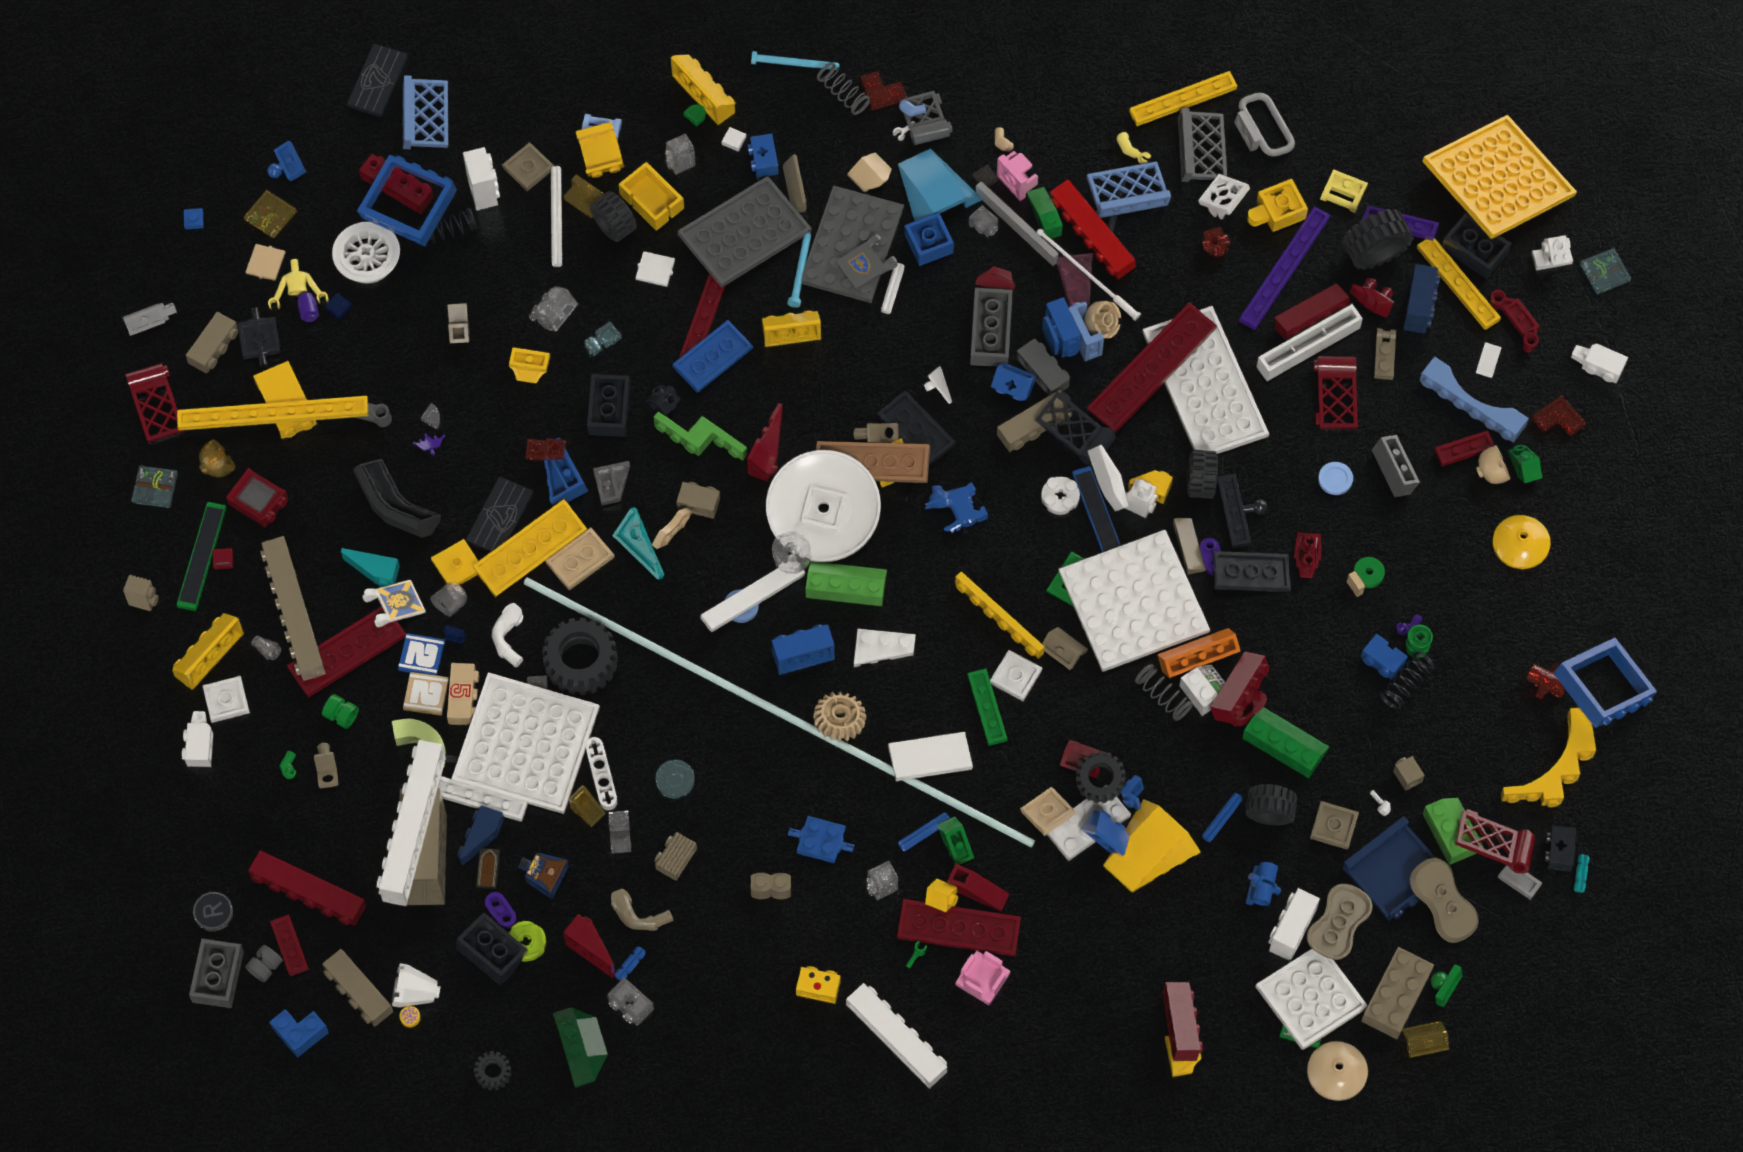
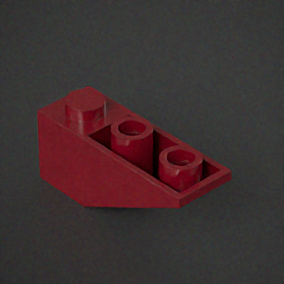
[947,864,1009,911]

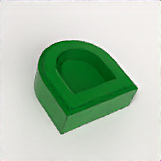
[684,104,706,127]

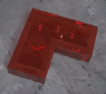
[861,71,907,110]
[1532,395,1586,436]

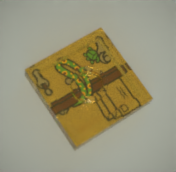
[244,190,297,238]

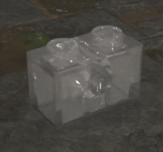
[665,134,695,174]
[866,861,898,900]
[608,978,654,1026]

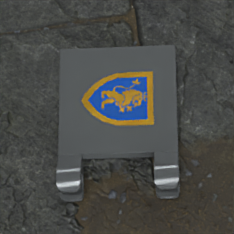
[836,234,898,290]

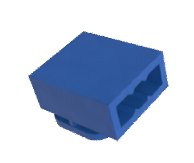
[1042,297,1081,358]

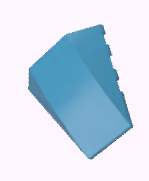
[898,149,982,221]

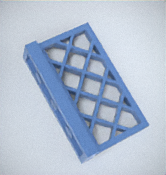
[403,75,448,149]
[1087,162,1171,218]

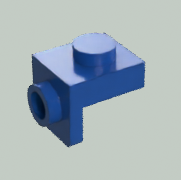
[1121,775,1144,810]

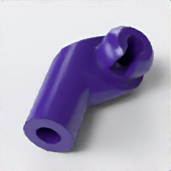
[1396,614,1422,636]

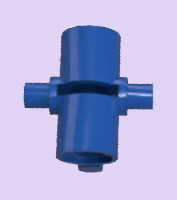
[1246,862,1281,906]

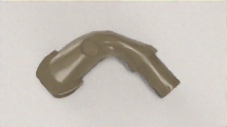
[611,889,673,931]

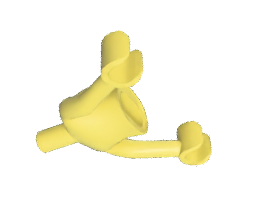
[268,259,329,310]

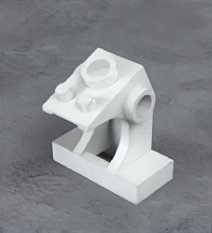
[1531,235,1573,270]

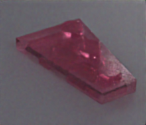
[1056,253,1093,307]

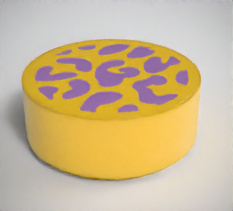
[400,1006,420,1027]

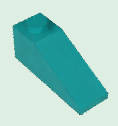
[341,548,400,587]

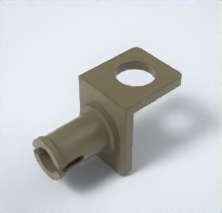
[854,423,899,443]
[314,743,339,788]

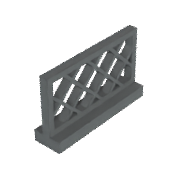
[1178,108,1227,182]

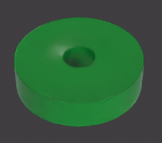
[1354,557,1385,588]

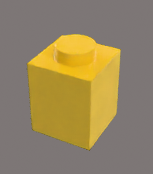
[925,879,958,912]

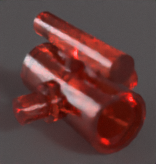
[1526,662,1566,700]

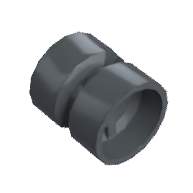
[245,945,283,983]

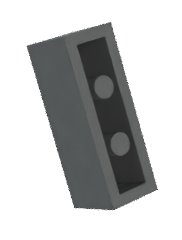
[1016,339,1070,396]
[1372,435,1420,497]

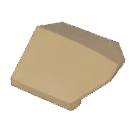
[847,153,892,192]

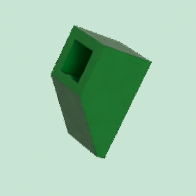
[1508,445,1542,483]

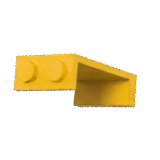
[254,361,317,439]

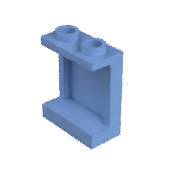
[1069,302,1104,361]

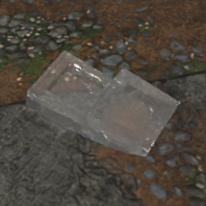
[609,811,631,853]

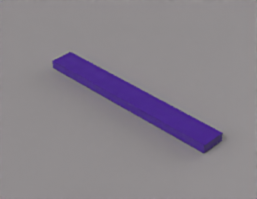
[1239,206,1330,330]

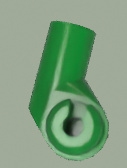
[280,751,296,779]

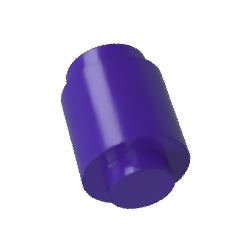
[297,293,319,322]

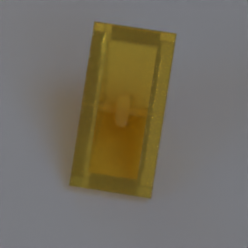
[569,785,605,826]

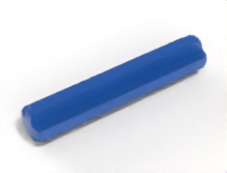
[1202,793,1243,842]
[898,812,950,851]

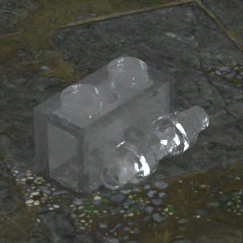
[529,286,578,331]

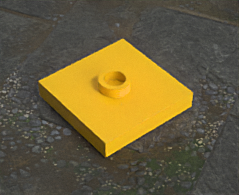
[431,539,478,590]

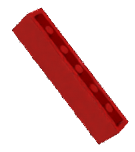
[1050,180,1136,279]

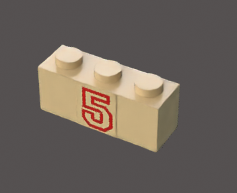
[447,663,479,725]

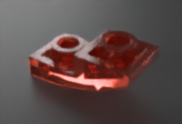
[526,438,566,460]

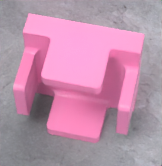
[997,151,1038,201]
[955,951,1010,1005]

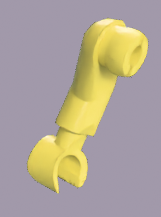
[1117,132,1151,164]

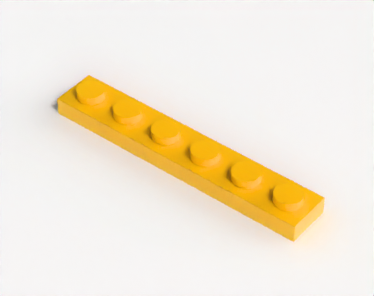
[1129,71,1237,126]
[1417,238,1501,330]
[955,572,1044,659]

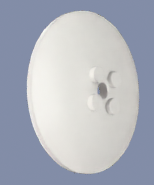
[766,450,881,562]

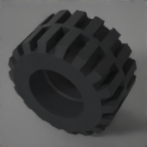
[590,191,637,242]
[1187,450,1218,498]
[1076,751,1125,804]
[1245,784,1297,825]

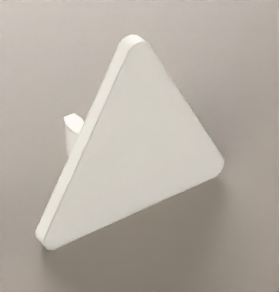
[924,367,952,404]

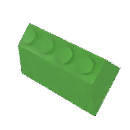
[806,561,887,606]

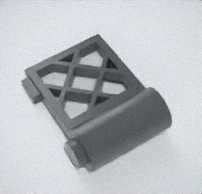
[899,91,952,145]

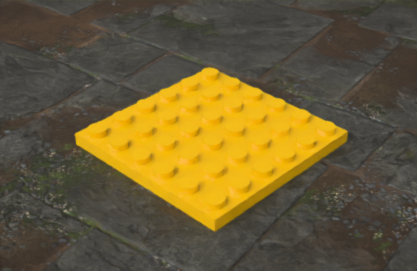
[1423,115,1577,239]

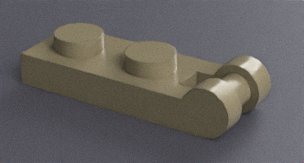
[1374,328,1396,380]

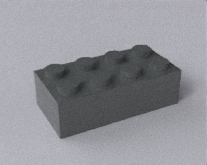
[970,288,1012,367]

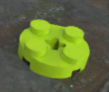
[509,921,546,961]

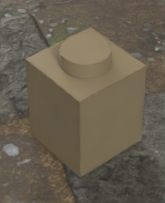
[1393,756,1424,791]

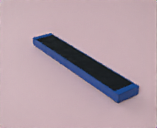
[1072,466,1121,553]

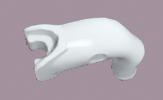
[492,603,523,667]

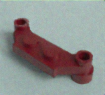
[1490,290,1540,352]

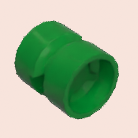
[1405,625,1433,658]
[322,694,359,729]

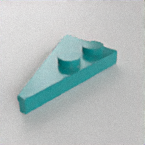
[612,507,664,580]

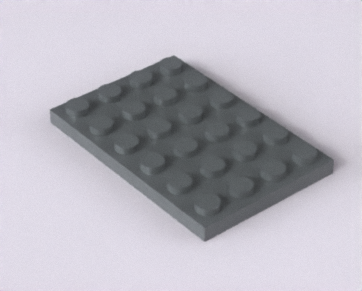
[678,176,812,288]
[801,186,904,303]

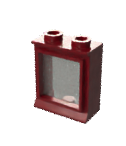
[226,468,288,527]

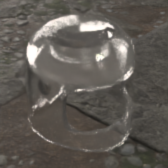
[431,582,467,617]

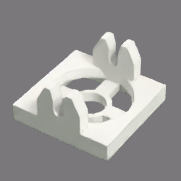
[1198,174,1250,219]

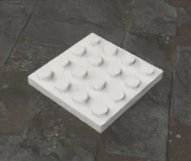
[1256,949,1368,1050]

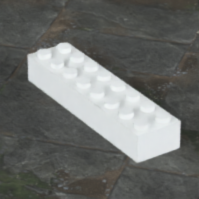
[377,740,446,906]

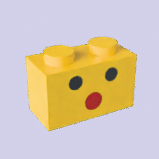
[796,966,840,1004]

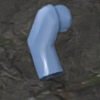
[899,100,926,117]

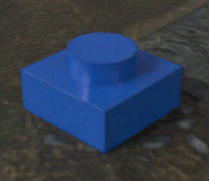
[184,208,204,229]

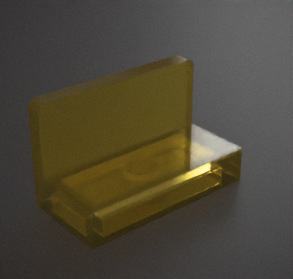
[564,175,604,218]
[1403,1021,1449,1058]

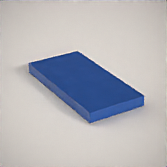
[672,320,753,393]

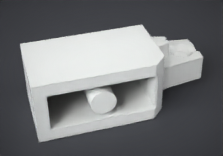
[1571,344,1628,383]
[1125,479,1158,518]
[182,711,213,767]

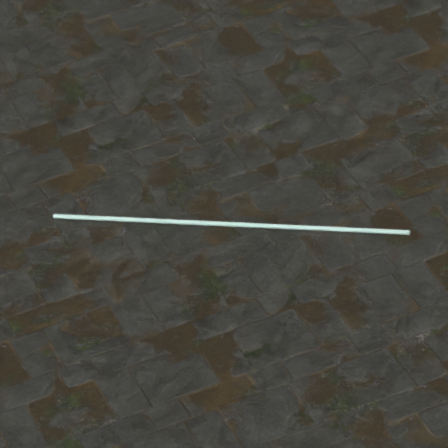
[524,577,1035,848]

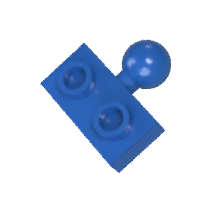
[267,141,306,181]

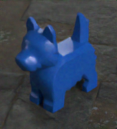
[925,483,988,533]

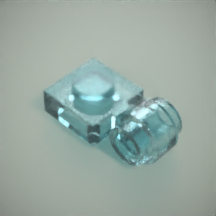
[584,322,621,355]

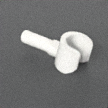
[893,121,915,141]
[1370,790,1391,816]

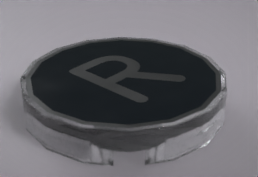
[193,892,233,931]

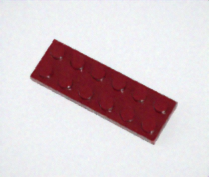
[287,607,406,698]
[897,899,1021,957]

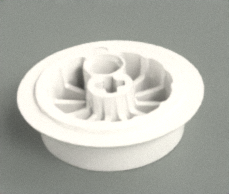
[332,222,400,283]

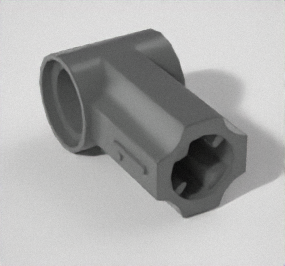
[355,403,392,427]

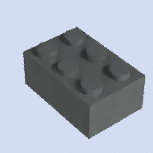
[189,939,244,1008]

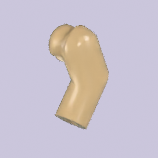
[995,128,1014,152]

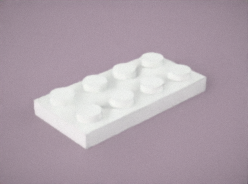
[1047,785,1131,861]

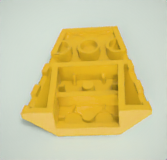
[1103,799,1200,892]

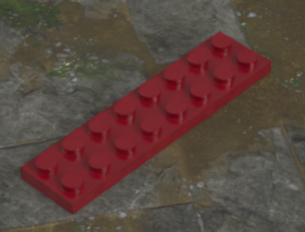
[1087,303,1217,433]

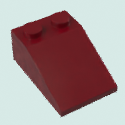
[563,915,615,978]

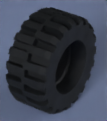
[542,618,618,695]

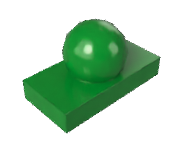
[1431,964,1463,1007]

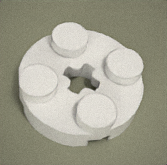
[1041,477,1080,515]

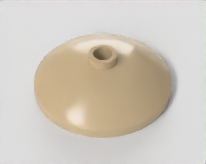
[1307,1041,1368,1101]

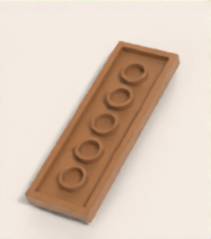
[816,441,930,483]

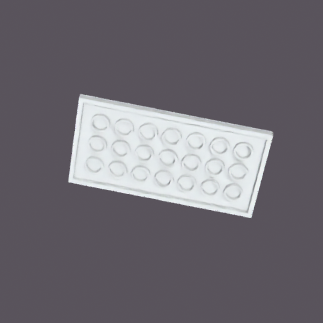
[1142,306,1269,454]

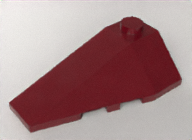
[747,403,783,482]

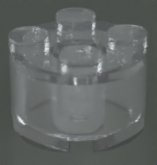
[772,531,811,574]

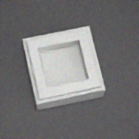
[722,127,746,152]

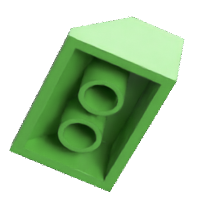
[1423,798,1485,865]

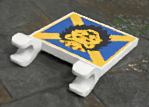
[363,580,425,627]

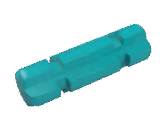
[1574,854,1589,893]

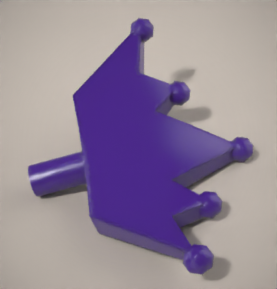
[413,434,445,455]

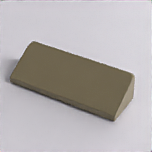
[783,155,806,213]
[1173,518,1206,575]

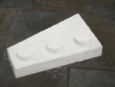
[854,629,915,667]

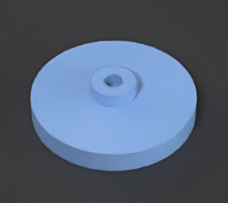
[1318,462,1353,495]

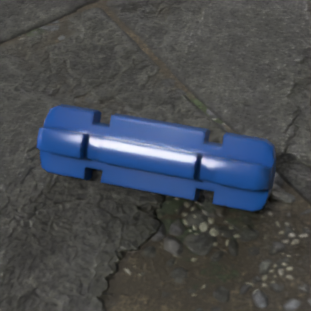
[615,946,645,982]

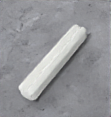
[881,263,904,314]

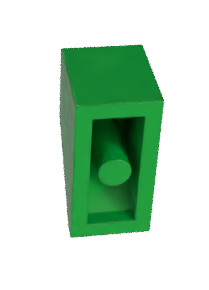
[937,817,974,865]

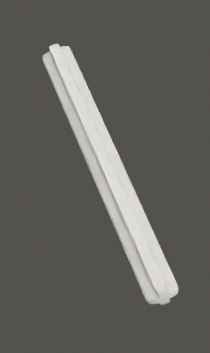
[551,166,562,267]

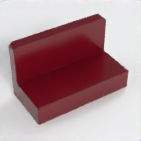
[1060,740,1106,778]

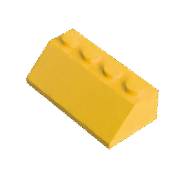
[671,55,735,125]
[172,613,244,690]

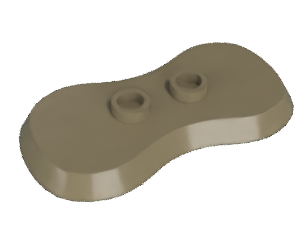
[1410,858,1479,943]
[1307,884,1373,960]

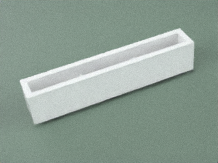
[1257,304,1363,381]
[846,983,947,1089]

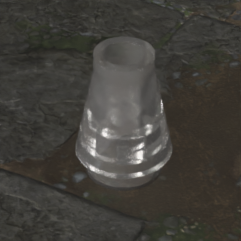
[252,636,281,660]

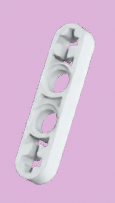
[586,737,617,810]

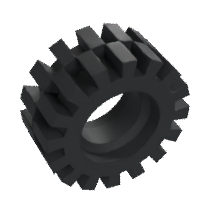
[474,1051,511,1091]

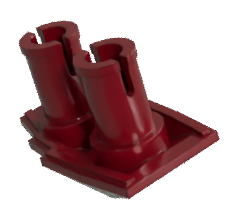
[1350,278,1394,318]
[1294,532,1321,578]

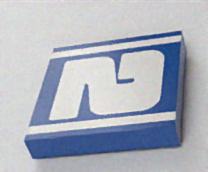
[398,633,445,676]

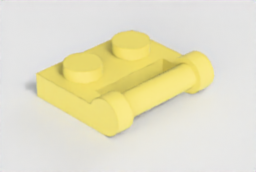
[1320,169,1368,213]

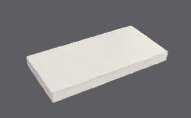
[888,732,973,781]

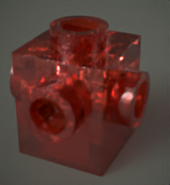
[1202,227,1230,257]

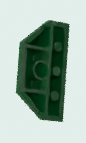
[553,1007,608,1088]

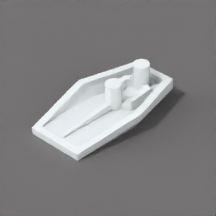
[1088,445,1128,511]

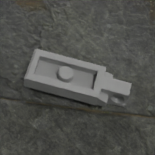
[123,303,177,336]

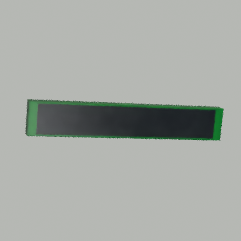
[177,502,227,611]

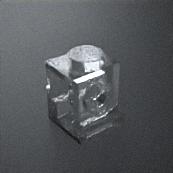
[969,205,998,237]

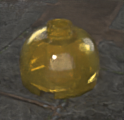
[199,439,236,478]

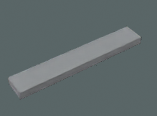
[976,182,1058,266]

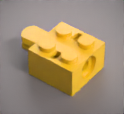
[1247,179,1308,232]

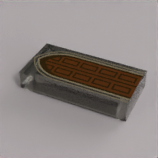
[476,848,500,889]

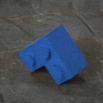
[270,1009,329,1058]

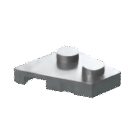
[593,461,630,505]

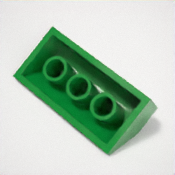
[1243,708,1329,778]

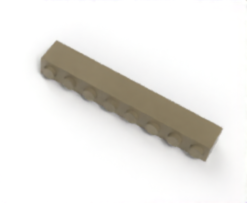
[260,536,326,681]

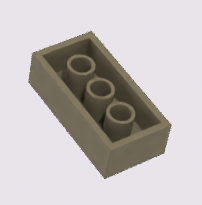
[1361,947,1434,1039]

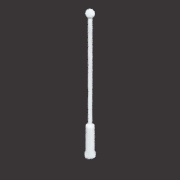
[1037,229,1141,321]

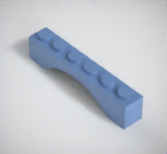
[1420,357,1529,443]

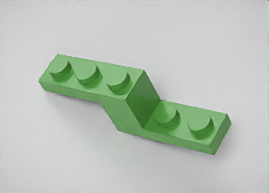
[654,411,747,461]

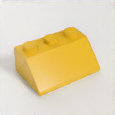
[762,311,821,347]

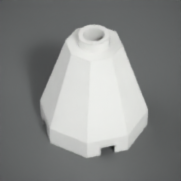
[392,963,440,1007]

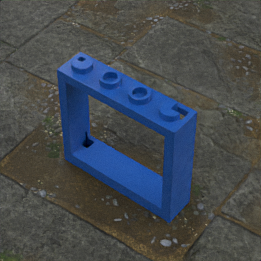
[357,155,457,246]
[1553,638,1657,728]

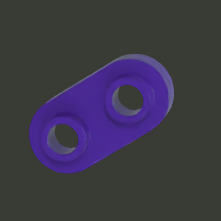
[1200,538,1221,576]
[485,892,516,929]

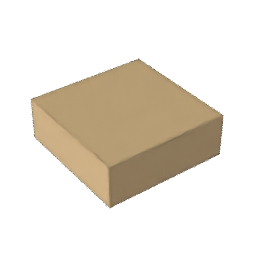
[1347,571,1365,597]

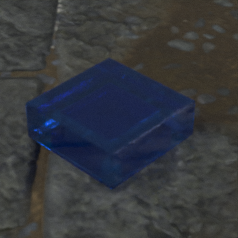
[325,293,352,319]
[444,625,466,644]

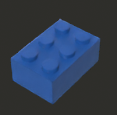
[772,624,835,675]

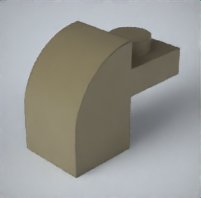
[448,303,469,343]

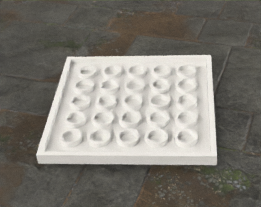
[1059,530,1210,672]
[452,673,600,814]

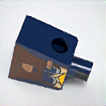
[518,853,569,899]

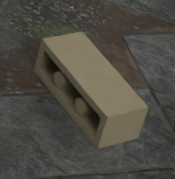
[186,312,238,373]

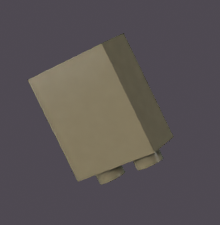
[400,788,447,905]

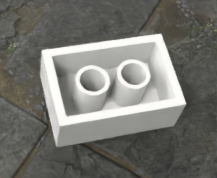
[463,147,500,210]
[1268,888,1320,961]

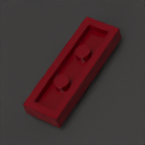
[1434,430,1494,467]
[270,915,309,977]

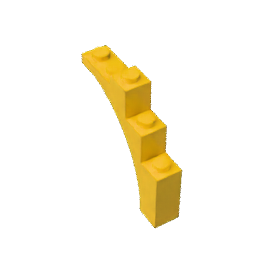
[1501,708,1596,807]

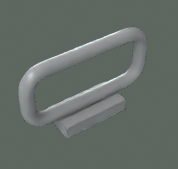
[1234,93,1295,157]

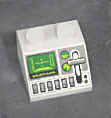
[1180,665,1225,716]

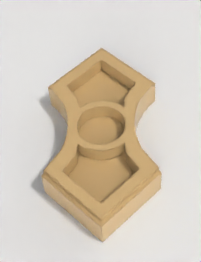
[652,507,692,549]

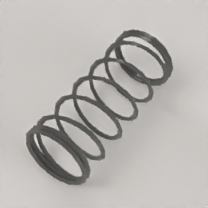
[817,62,870,115]
[1135,664,1193,721]

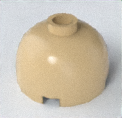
[1084,301,1121,338]
[1476,445,1510,484]

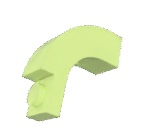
[392,719,446,767]

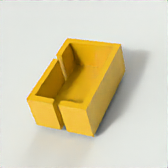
[619,162,684,231]

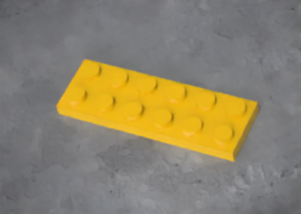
[472,499,587,597]

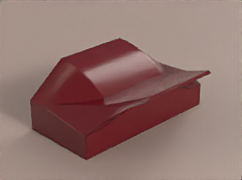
[976,266,1016,293]

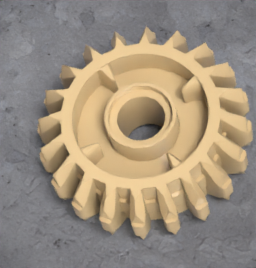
[813,691,866,742]

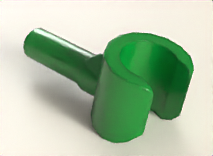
[906,941,927,969]

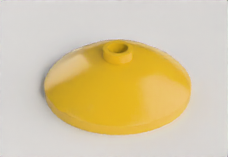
[1493,515,1550,569]

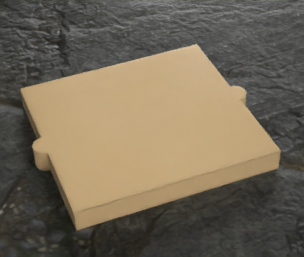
[246,244,285,281]

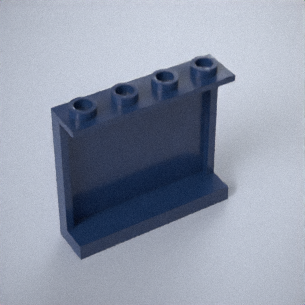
[1342,816,1436,921]

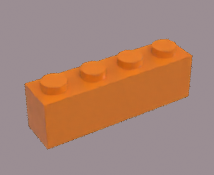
[1157,628,1240,678]

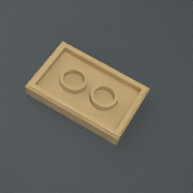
[545,528,614,590]

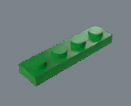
[967,669,1007,746]

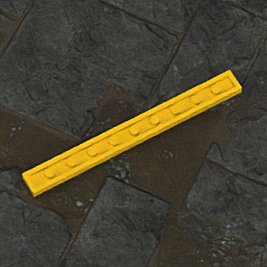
[177,396,369,430]

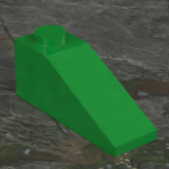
[1026,187,1063,240]

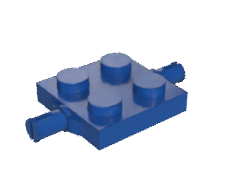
[788,816,855,863]

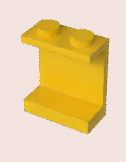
[576,122,624,178]

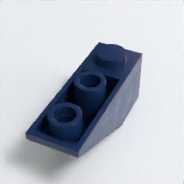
[458,805,504,865]

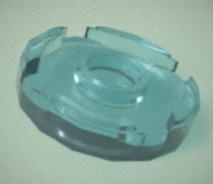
[655,760,695,799]

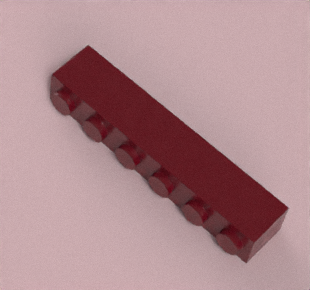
[248,851,366,926]

